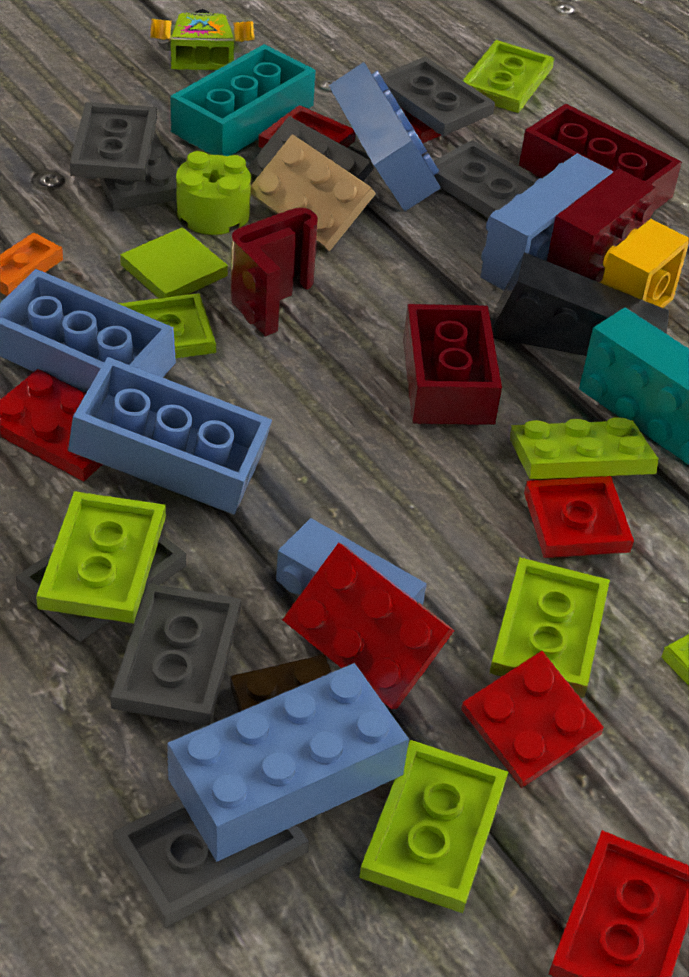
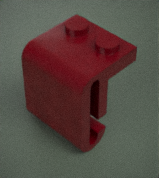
[231,208,318,337]

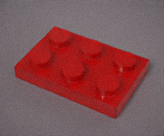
[0,369,103,482]
[282,542,455,710]
[548,830,689,977]

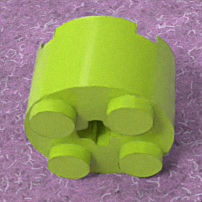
[176,151,251,235]

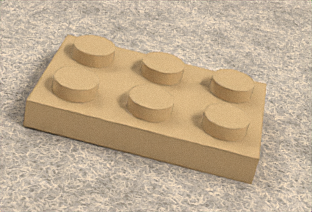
[250,134,376,252]

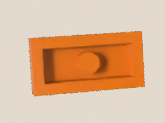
[0,232,63,296]

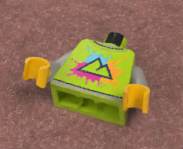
[150,9,255,70]

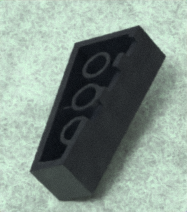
[491,252,669,356]

